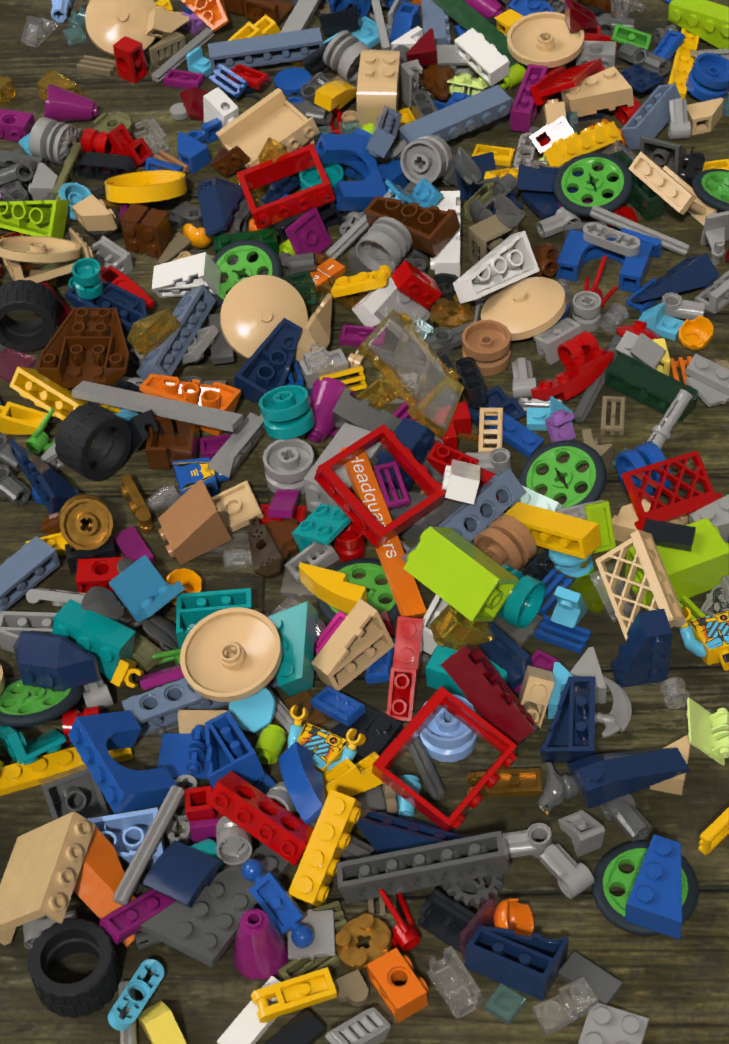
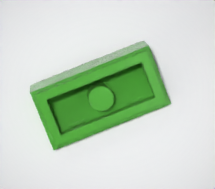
[611,23,652,51]

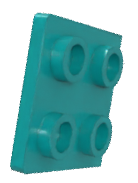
[292,503,351,552]
[0,726,67,765]

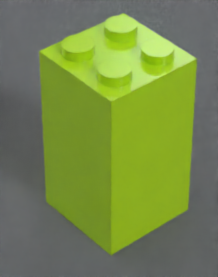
[625,517,729,611]
[403,526,519,622]

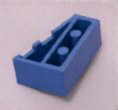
[205,711,266,789]
[625,834,682,940]

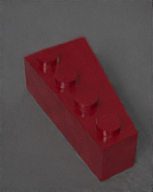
[440,645,540,746]

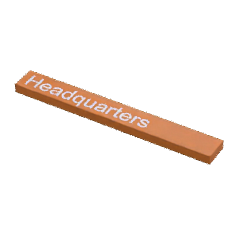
[340,447,427,618]

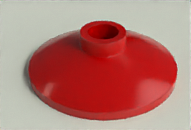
[616,321,660,340]

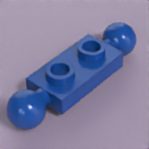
[241,859,314,948]

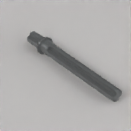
[574,334,623,423]

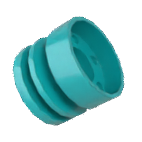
[496,564,546,630]

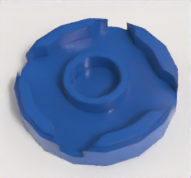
[274,67,312,96]

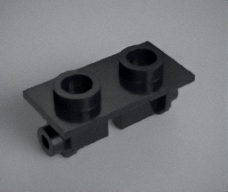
[680,146,705,188]
[520,548,554,581]

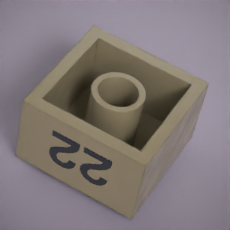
[468,214,518,265]

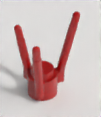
[584,255,618,308]
[379,889,421,952]

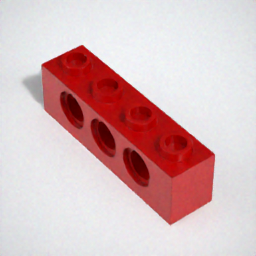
[206,771,314,866]

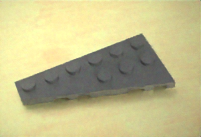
[141,844,293,968]

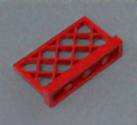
[529,58,603,106]
[621,450,722,530]

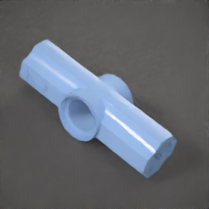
[51,0,72,23]

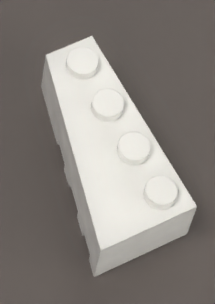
[430,191,461,278]
[453,231,540,304]

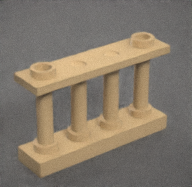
[628,152,718,226]

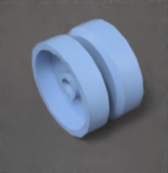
[420,694,477,762]

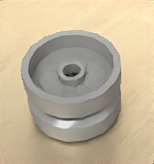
[400,135,452,184]
[263,438,315,495]

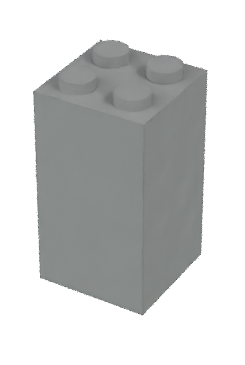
[303,423,386,513]

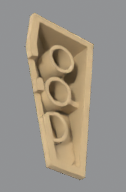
[293,293,332,361]

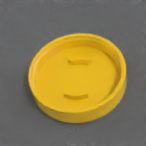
[104,170,187,203]

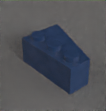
[372,417,435,491]
[610,609,672,688]
[464,925,569,1002]

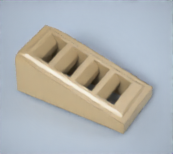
[478,408,503,453]

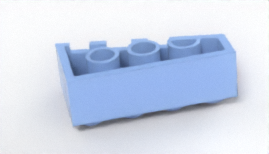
[87,807,165,869]

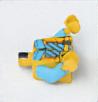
[679,607,729,671]
[287,705,366,775]

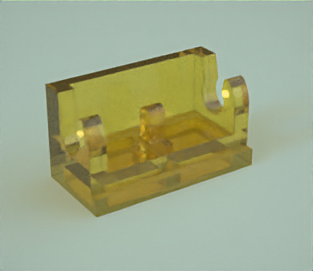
[258,137,287,164]

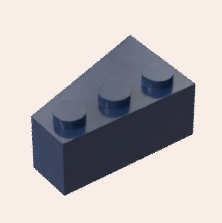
[540,676,598,763]

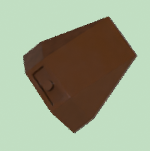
[37,307,130,388]

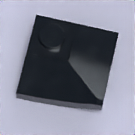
[328,702,404,760]

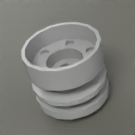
[323,30,372,83]
[29,117,80,165]
[356,216,413,272]

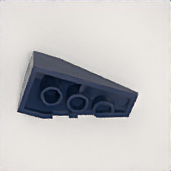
[197,177,245,237]
[630,253,719,303]
[234,318,302,402]
[9,438,79,515]
[567,748,689,809]

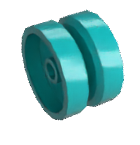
[299,164,344,207]
[258,385,315,440]

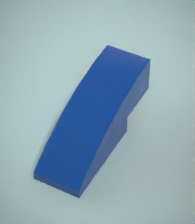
[278,741,326,825]

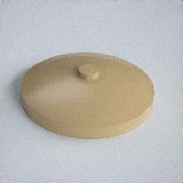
[85,0,157,57]
[507,12,584,68]
[0,236,81,267]
[220,275,308,359]
[481,277,567,341]
[180,607,283,702]

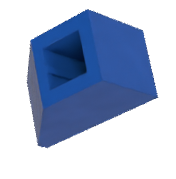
[390,2,420,42]
[177,131,210,174]

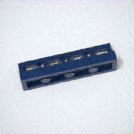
[448,614,532,689]

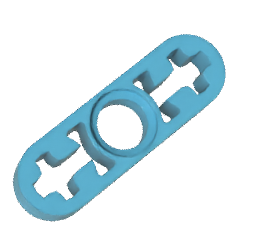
[108,959,164,1031]

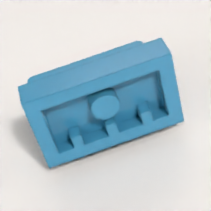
[385,177,443,208]
[109,555,185,623]

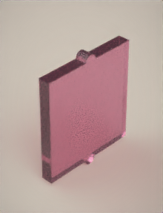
[0,347,36,383]
[459,898,495,960]

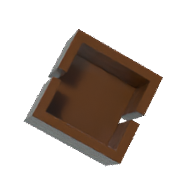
[120,203,173,259]
[145,417,200,469]

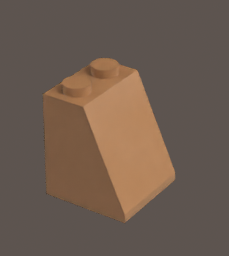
[158,479,232,565]

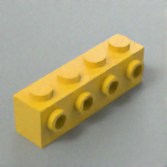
[544,121,622,167]
[9,367,90,420]
[503,502,602,559]
[288,789,362,907]

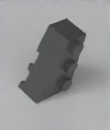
[332,387,402,432]

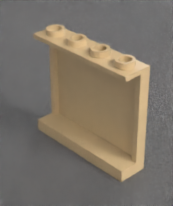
[216,88,320,169]
[3,228,93,283]
[0,811,95,946]

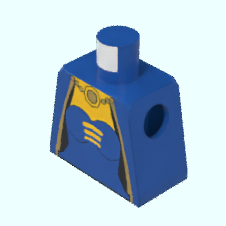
[172,457,230,497]

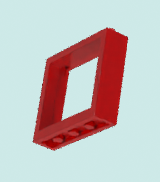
[237,144,336,230]
[314,424,445,549]
[372,686,517,832]

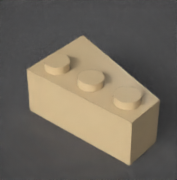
[561,66,634,118]
[311,599,395,691]

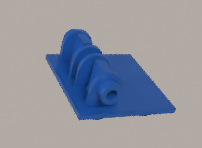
[157,725,209,779]

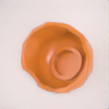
[493,898,534,936]

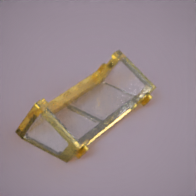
[358,309,464,439]

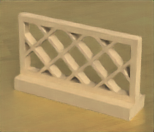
[595,530,687,641]

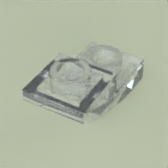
[533,977,599,1036]

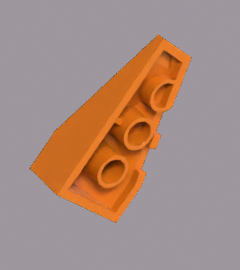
[181,0,229,32]
[139,374,241,436]
[73,827,141,947]

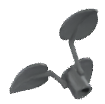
[455,147,526,227]
[81,558,179,650]

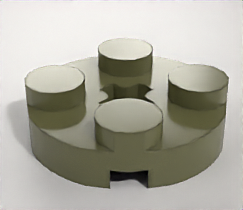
[94,112,133,134]

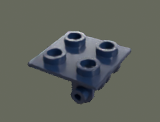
[619,64,666,94]
[454,152,496,201]

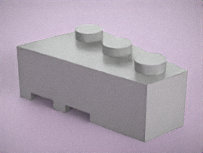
[0,611,57,653]

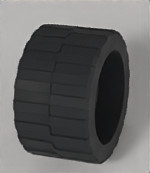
[0,279,57,352]
[55,403,132,481]
[27,919,121,1018]

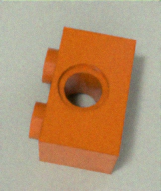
[367,948,429,1023]

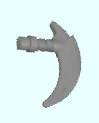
[597,676,632,738]

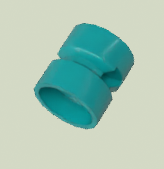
[72,258,104,299]

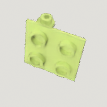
[447,73,490,95]
[686,697,729,765]

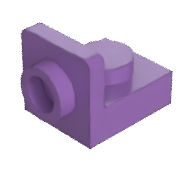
[181,11,208,35]
[545,410,576,442]

